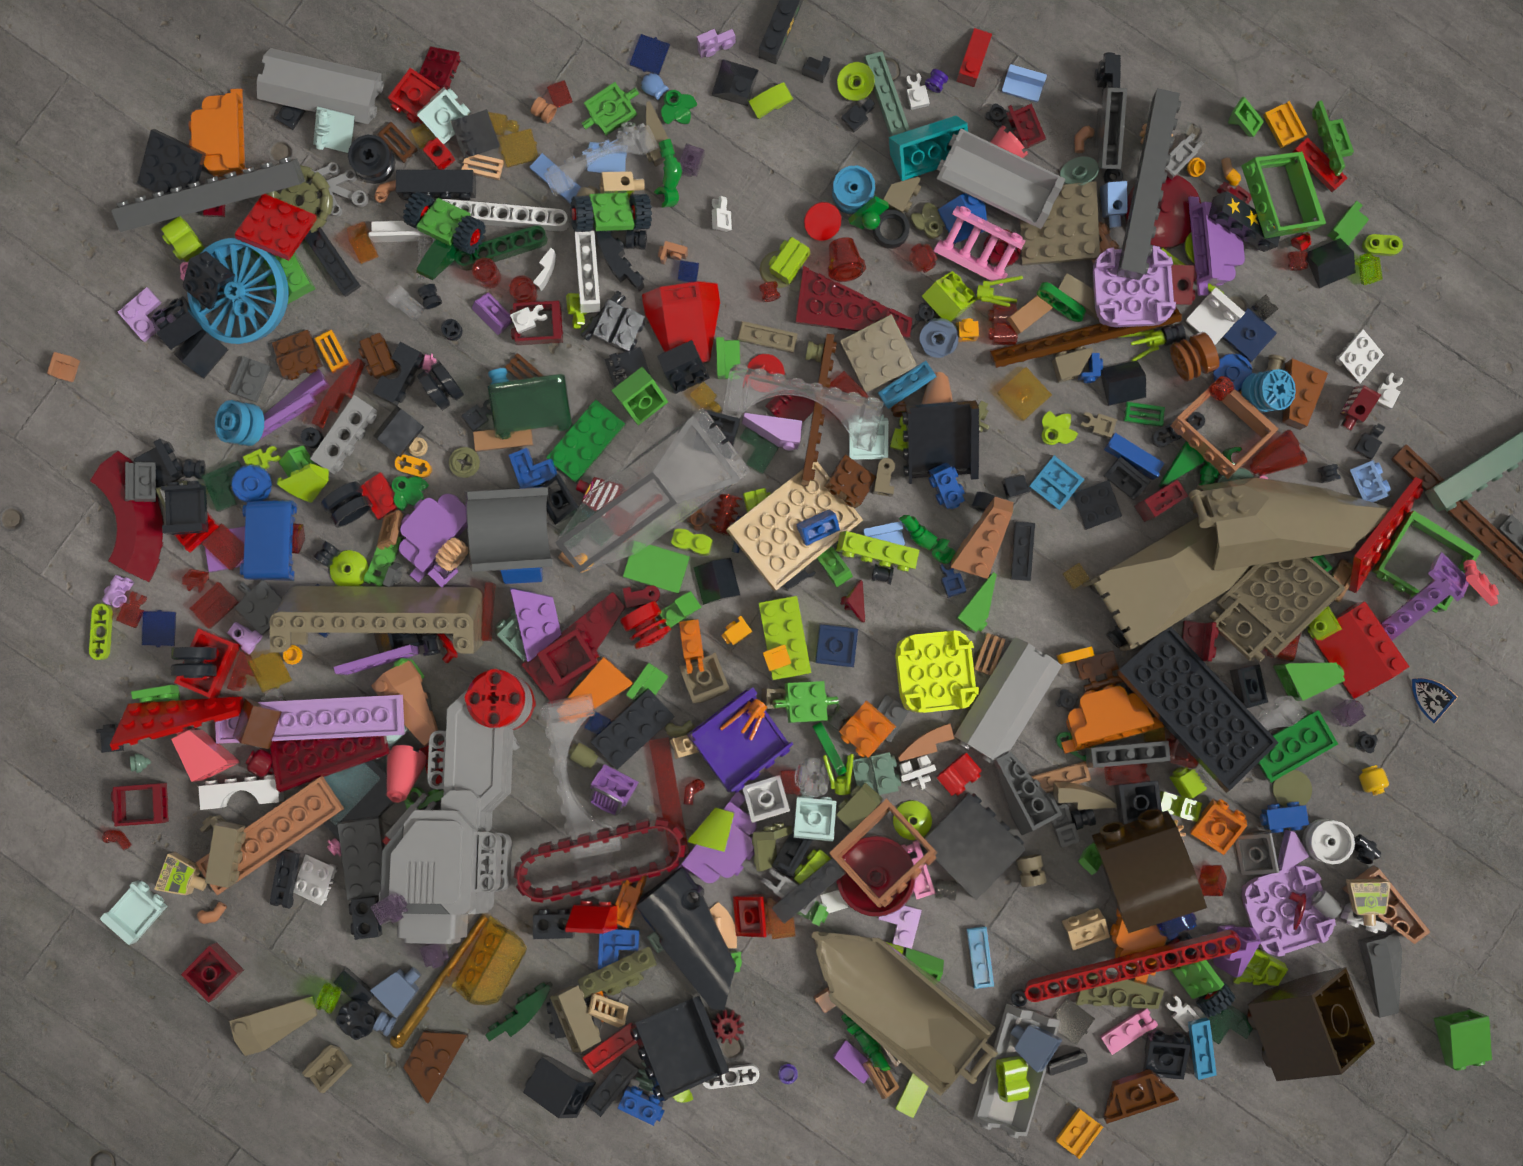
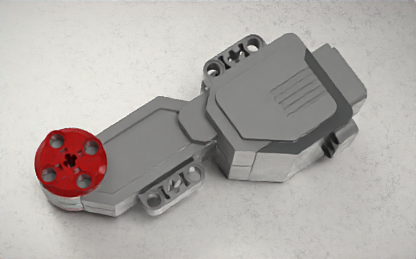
[378,669,536,944]

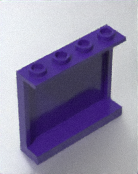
[687,687,794,793]

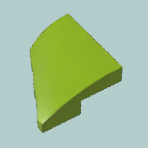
[277,463,329,503]
[688,807,735,852]
[1233,949,1288,986]

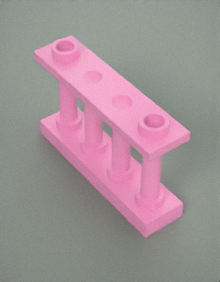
[934,206,1025,286]

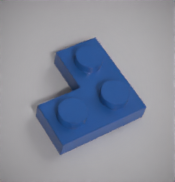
[509,448,557,488]
[598,929,640,969]

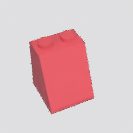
[171,728,240,782]

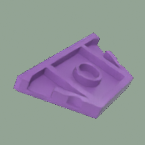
[510,588,561,661]

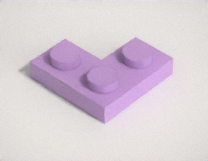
[697,29,736,58]
[118,287,161,342]
[878,905,922,949]

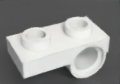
[1341,902,1387,933]

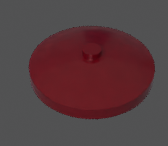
[1125,175,1201,249]
[837,836,916,917]

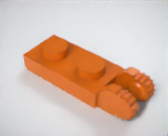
[679,619,704,674]
[615,875,647,928]

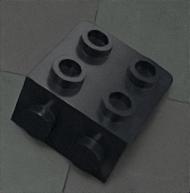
[183,251,235,310]
[134,438,184,489]

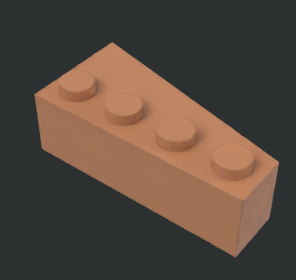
[951,497,1014,579]
[1342,865,1430,944]

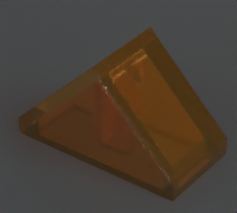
[347,221,379,264]

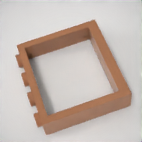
[1171,377,1278,479]
[829,798,937,907]

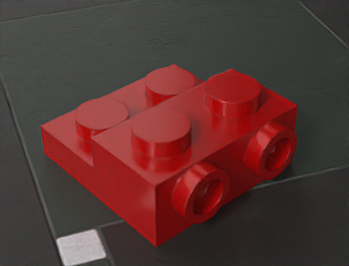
[388,68,441,124]

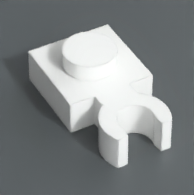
[906,73,930,110]
[510,305,547,334]
[1377,373,1403,410]
[1165,995,1201,1032]

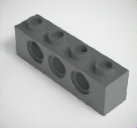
[1085,741,1171,768]

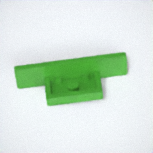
[1312,100,1354,176]

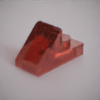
[227,651,261,691]

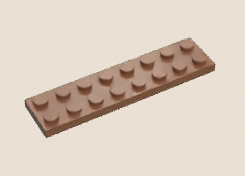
[196,776,344,895]

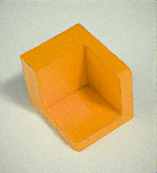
[763,645,791,672]

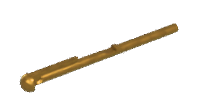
[390,914,488,1049]

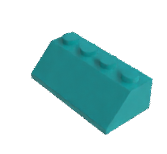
[889,115,968,181]

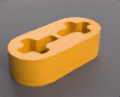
[394,455,432,478]
[1056,646,1095,664]

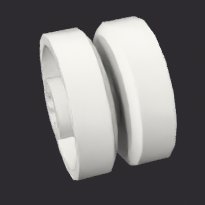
[1302,819,1355,864]

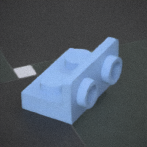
[1350,460,1391,502]

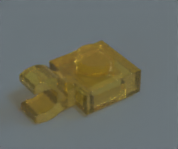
[488,112,520,136]
[690,382,722,413]

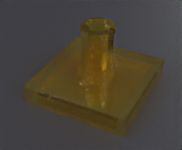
[997,367,1052,421]

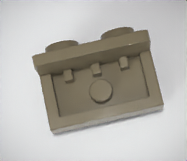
[302,1045,352,1093]

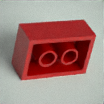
[174,628,241,698]

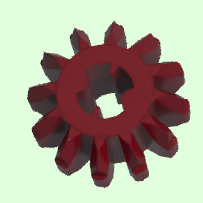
[711,1009,744,1044]

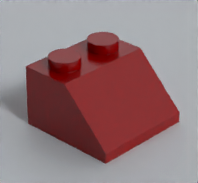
[565,900,618,934]

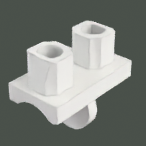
[899,755,936,790]

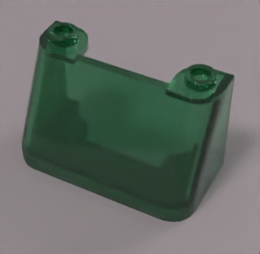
[487,374,572,440]

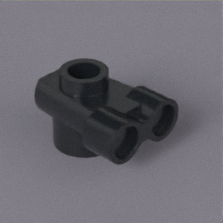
[1354,834,1381,864]

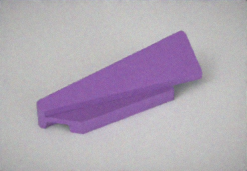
[259,369,330,440]

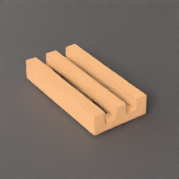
[462,154,504,180]

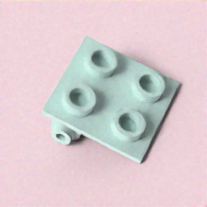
[313,106,355,153]

